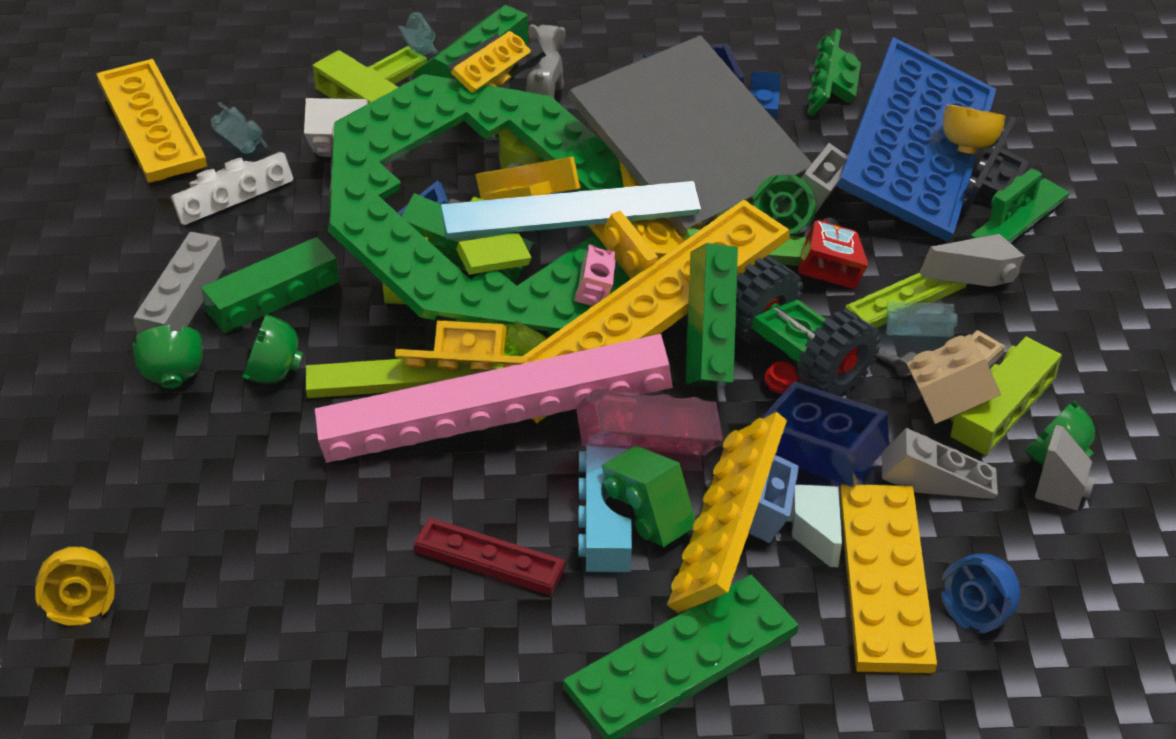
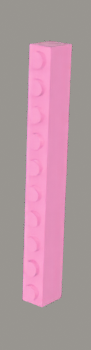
[315,334,673,463]

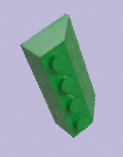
[414,5,528,80]

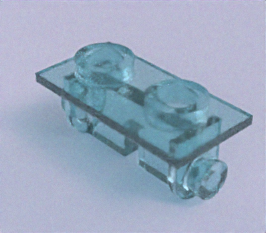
[398,12,438,55]
[211,102,268,153]
[886,302,957,337]

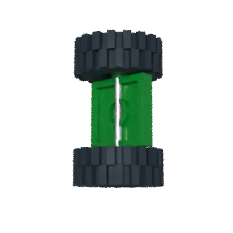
[735,256,881,401]

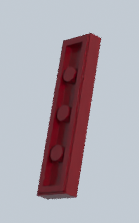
[414,517,566,596]

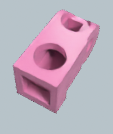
[574,244,615,306]

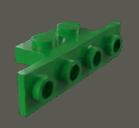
[807,28,861,116]
[970,168,1070,243]

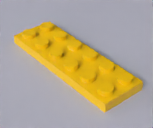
[96,59,207,183]
[667,412,787,613]
[839,484,937,673]

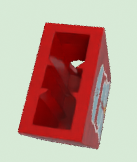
[798,218,868,289]

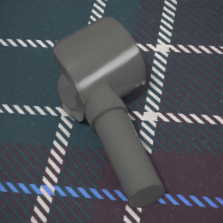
[874,351,917,377]

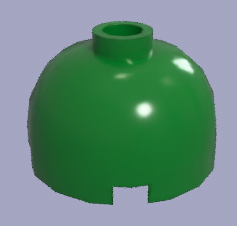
[753,174,816,236]
[242,314,303,385]
[132,325,203,388]
[1024,401,1095,467]

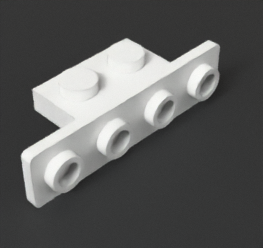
[171,152,293,225]

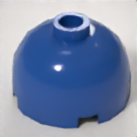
[941,553,1021,633]

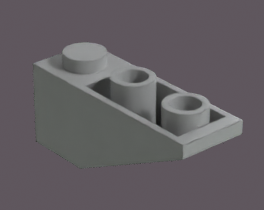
[882,428,998,499]

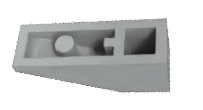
[920,234,1025,287]

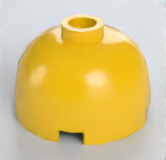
[942,104,1005,154]
[35,547,114,626]

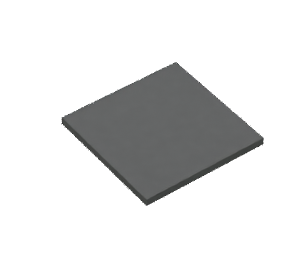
[567,35,812,235]

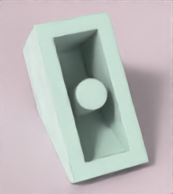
[787,485,842,567]

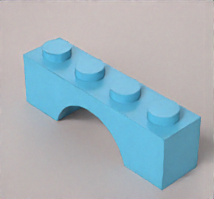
[579,436,632,572]

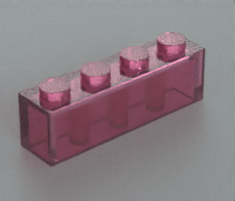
[576,388,724,455]

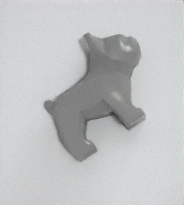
[526,24,566,100]

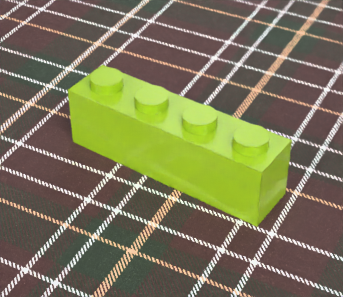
[313,50,398,103]
[950,337,1062,456]

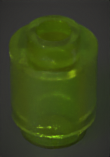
[504,321,546,356]

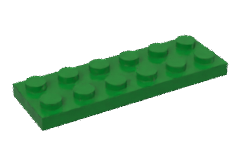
[563,575,799,739]

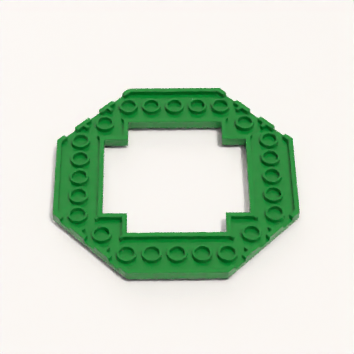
[328,74,631,336]

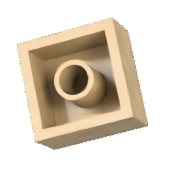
[907,335,1001,424]

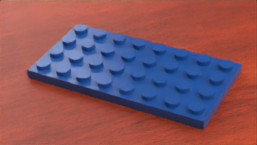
[836,37,996,242]

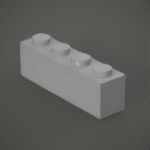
[133,232,225,335]

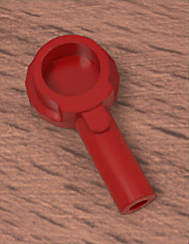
[764,362,819,418]

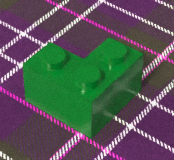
[601,445,696,547]

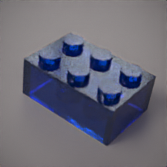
[762,381,889,488]

